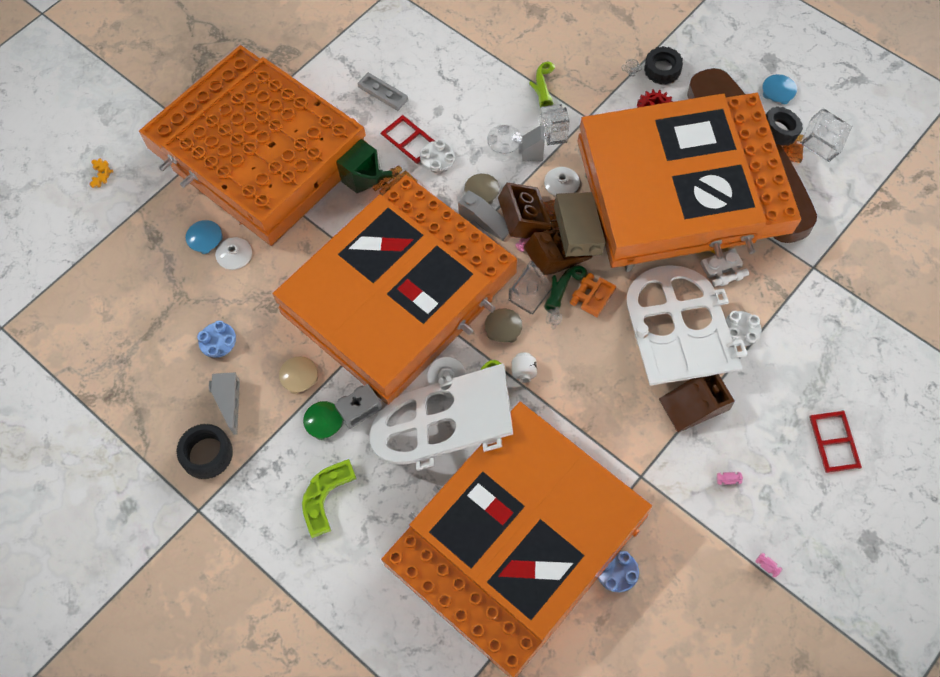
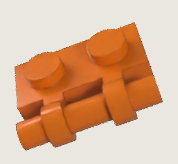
[570,273,616,318]

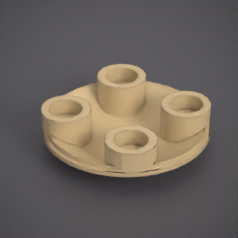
[279,356,318,394]

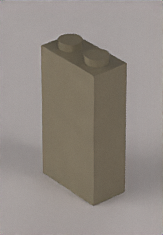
[554,192,606,257]

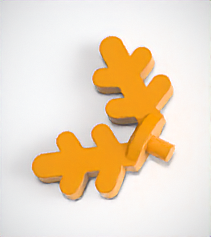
[89,158,113,188]

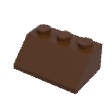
[498,182,552,239]

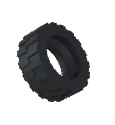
[644,46,683,85]
[766,106,803,146]

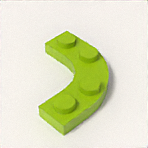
[302,459,357,538]

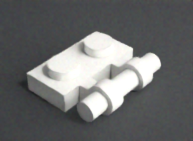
[700,248,749,287]

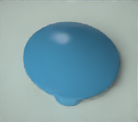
[762,74,797,104]
[185,220,223,254]

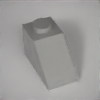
[518,125,545,161]

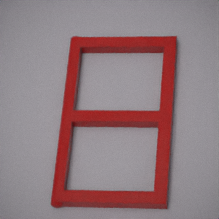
[380,115,435,164]
[809,410,862,473]

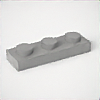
[357,72,408,111]

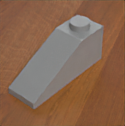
[458,190,509,241]
[209,372,240,435]

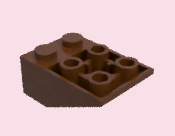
[524,230,593,276]
[659,374,735,433]

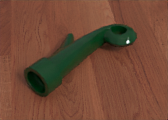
[544,265,588,314]

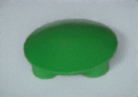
[303,401,343,440]

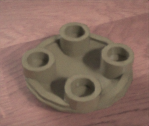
[464,173,500,205]
[485,308,522,342]

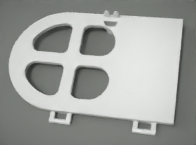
[627,265,748,386]
[369,363,513,471]

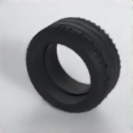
[176,424,233,479]

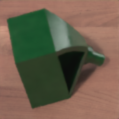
[336,139,393,193]

